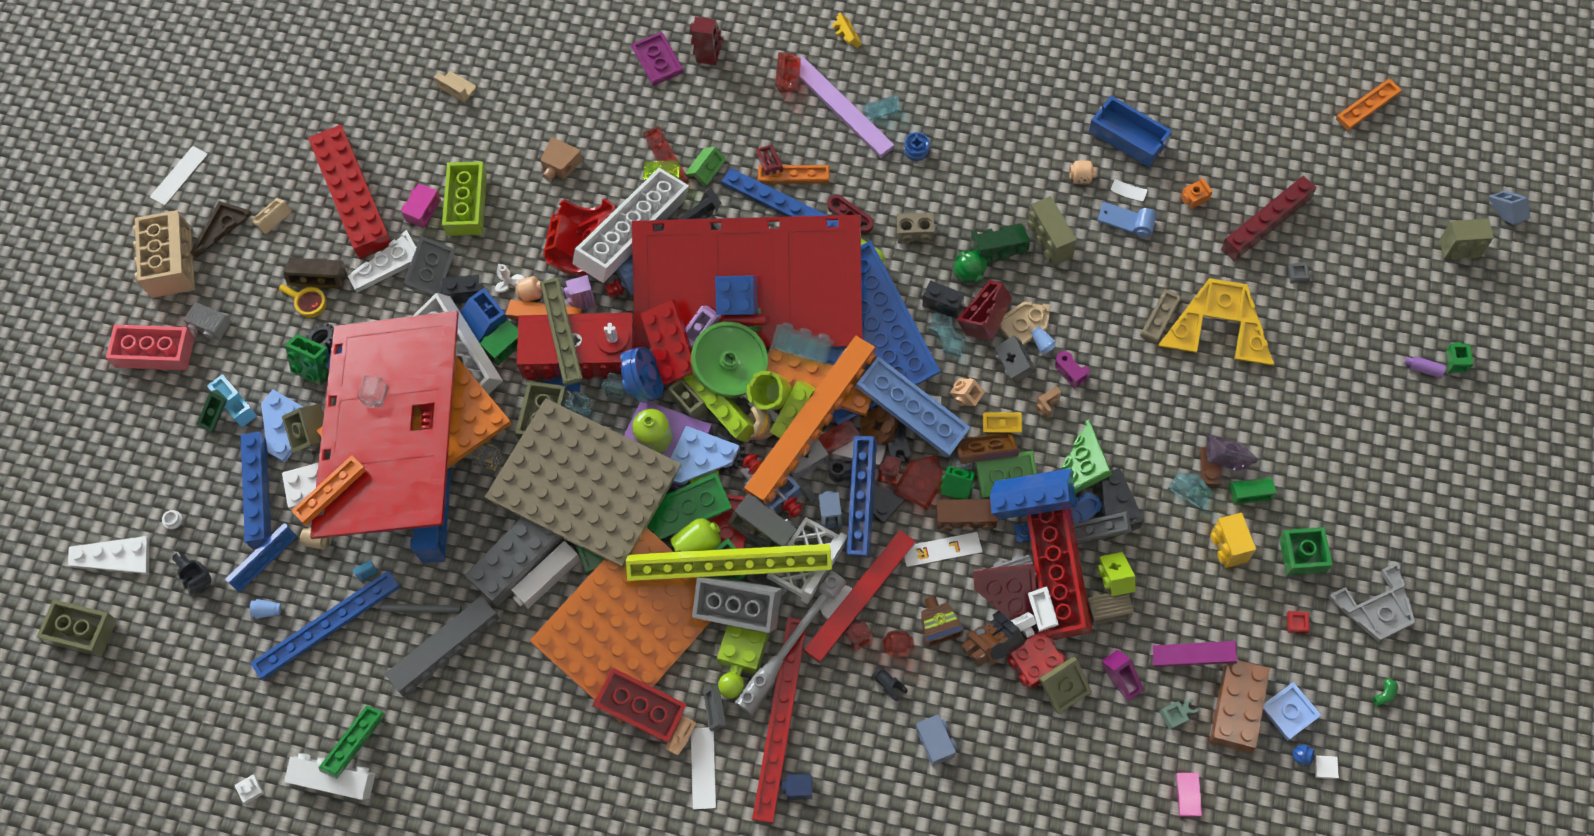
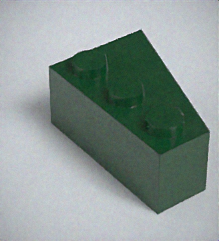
[970,223,1030,267]

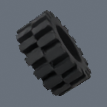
[306,323,334,356]

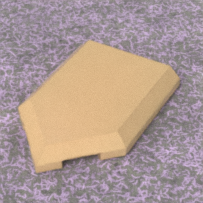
[999,301,1051,345]

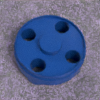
[620,347,663,403]

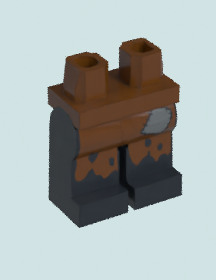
[961,611,1025,666]

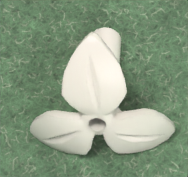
[495,264,524,293]

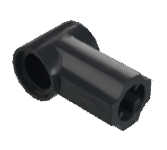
[828,459,852,482]

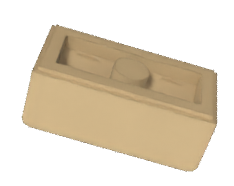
[251,198,292,234]

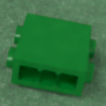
[285,334,329,385]

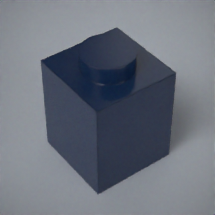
[782,774,813,800]

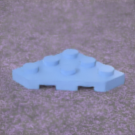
[261,389,303,463]
[671,426,740,485]

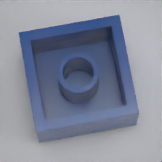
[715,276,758,315]

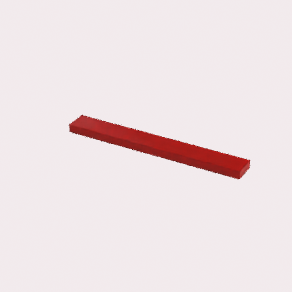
[804,530,916,663]

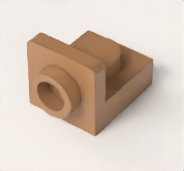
[1036,386,1061,419]

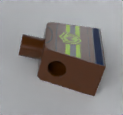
[921,596,964,648]

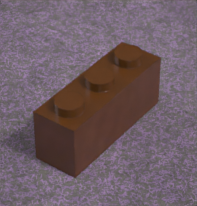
[936,499,998,531]

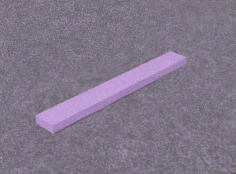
[789,56,894,158]

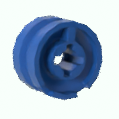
[904,132,930,161]

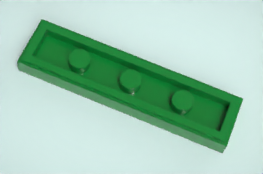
[318,705,385,779]

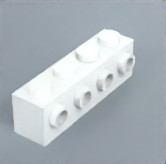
[284,753,376,800]

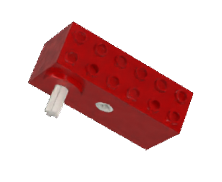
[517,313,635,380]

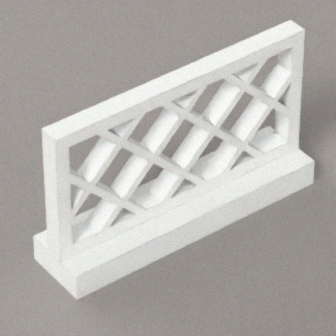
[767,517,848,604]

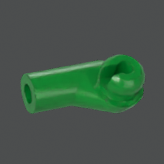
[1373,678,1399,707]

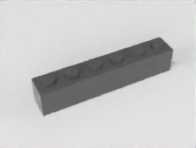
[385,596,500,697]

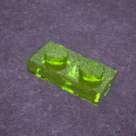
[643,161,680,181]

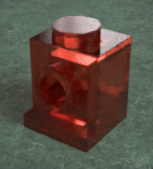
[877,455,901,485]
[845,621,873,651]

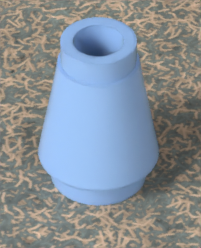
[1030,326,1056,355]
[250,599,281,619]

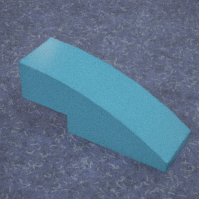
[207,374,257,427]

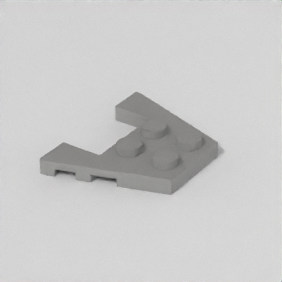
[1328,562,1415,642]

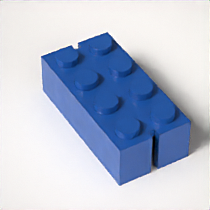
[1089,96,1172,167]

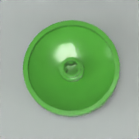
[691,322,768,397]

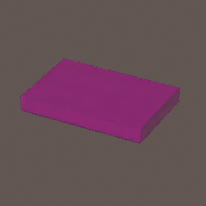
[631,32,684,86]

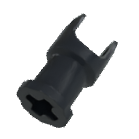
[870,666,908,702]

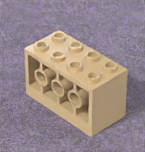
[133,210,195,298]

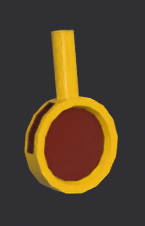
[279,284,327,318]

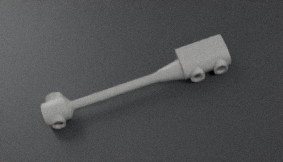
[735,571,846,717]

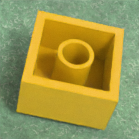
[1210,512,1256,568]

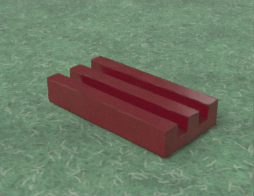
[756,145,783,175]

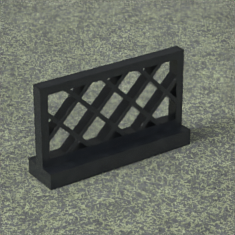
[677,188,722,220]

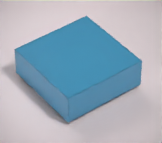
[353,560,378,581]

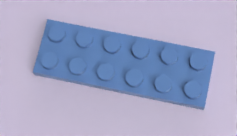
[855,357,970,458]

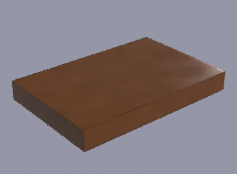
[955,432,1019,464]

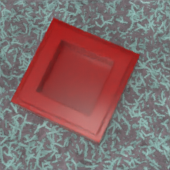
[1286,611,1310,634]

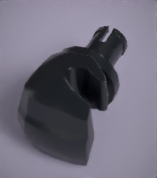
[172,551,212,597]

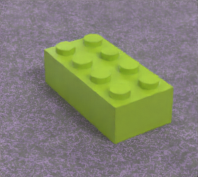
[442,162,487,236]

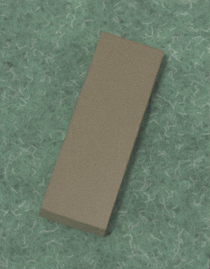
[1140,289,1182,344]

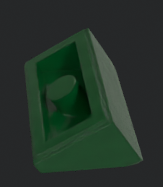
[197,390,228,433]

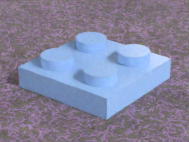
[1263,682,1321,741]

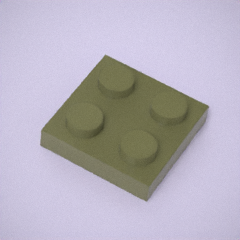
[1039,657,1092,714]

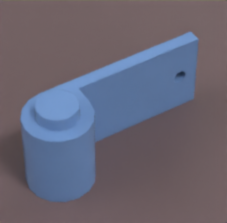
[1097,202,1157,238]

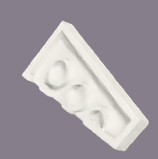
[348,230,416,293]
[68,536,150,575]

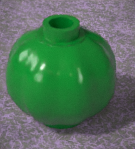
[953,250,987,284]

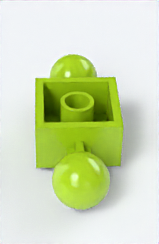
[717,625,769,699]

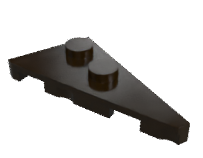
[190,201,252,257]

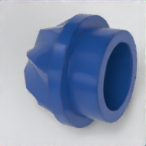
[1293,745,1314,766]

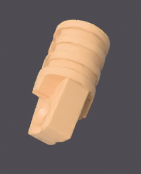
[666,715,697,755]

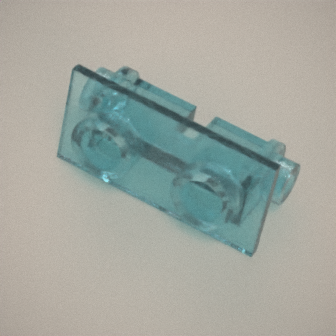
[862,95,901,120]

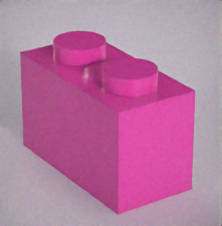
[401,183,441,228]

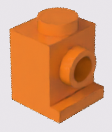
[1181,178,1213,209]

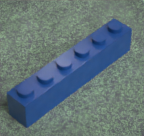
[241,432,271,549]
[847,436,877,558]

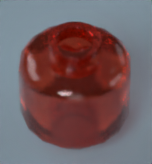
[882,630,914,657]

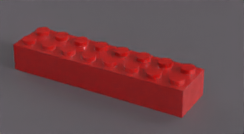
[308,124,392,259]
[1027,508,1093,640]

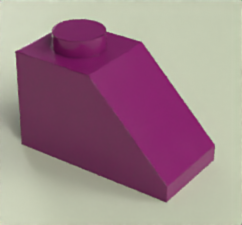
[1101,650,1144,701]

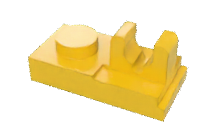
[832,12,862,48]
[983,412,1022,432]

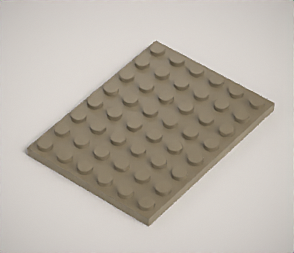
[485,398,682,568]

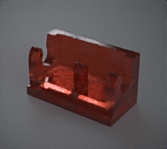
[775,53,801,92]

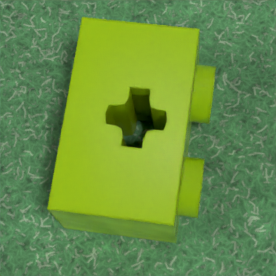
[1097,552,1136,597]

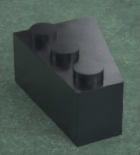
[1099,468,1144,541]

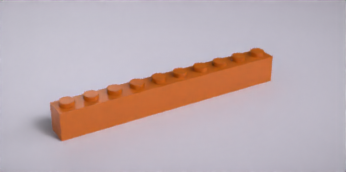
[744,336,876,506]

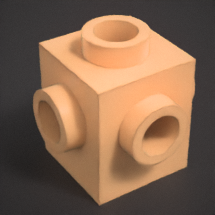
[950,378,985,406]

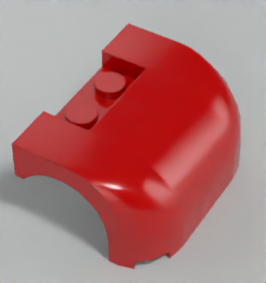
[543,198,615,276]

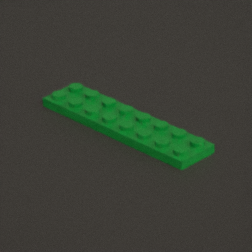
[575,472,732,573]

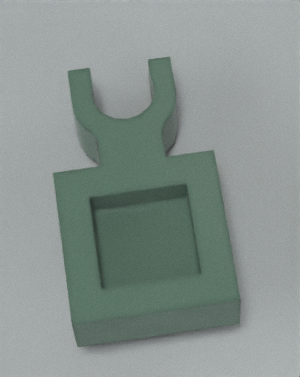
[1159,699,1199,730]

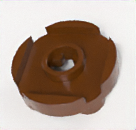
[860,406,898,446]

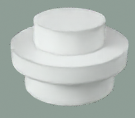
[162,510,183,529]

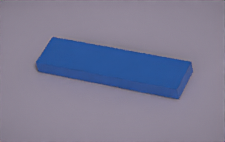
[225,523,298,592]

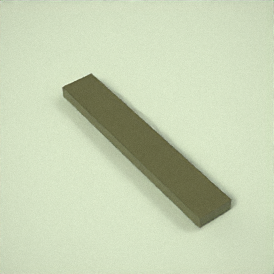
[540,277,583,386]

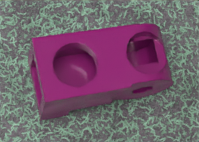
[1055,351,1090,389]

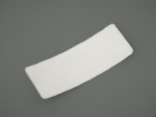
[1111,179,1147,201]

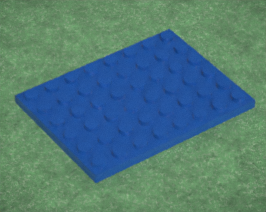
[798,240,941,426]

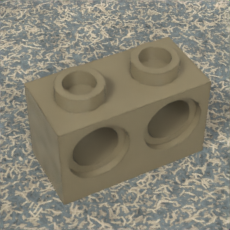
[896,212,935,243]

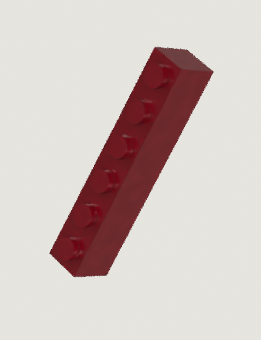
[1221,176,1317,261]

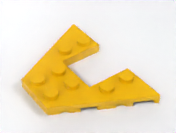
[1158,278,1274,366]

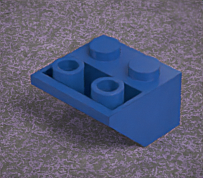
[461,288,508,343]

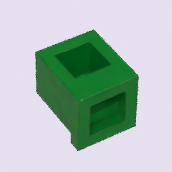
[1446,342,1473,373]

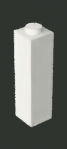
[511,541,581,609]

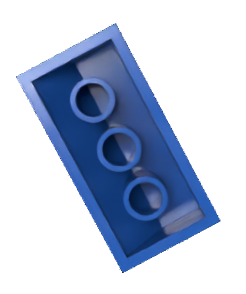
[990,468,1076,520]

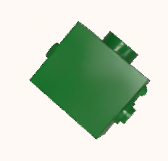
[941,465,975,500]

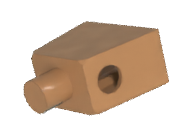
[541,137,583,181]

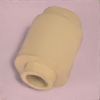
[300,527,331,550]

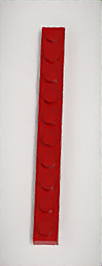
[752,617,807,824]

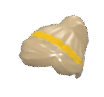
[747,406,774,442]

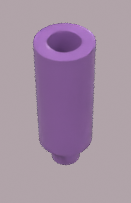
[1404,356,1446,379]

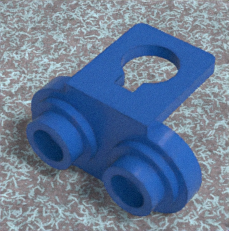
[1071,492,1101,523]

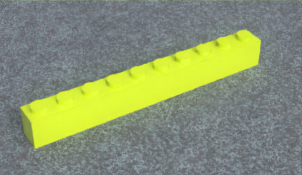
[626,544,832,581]

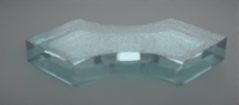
[929,313,966,357]

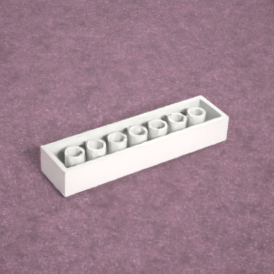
[572,168,689,283]

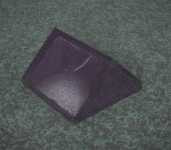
[1206,434,1258,471]

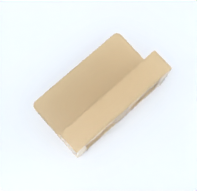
[434,71,477,103]

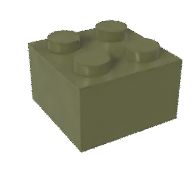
[1439,218,1494,260]
[282,404,324,453]

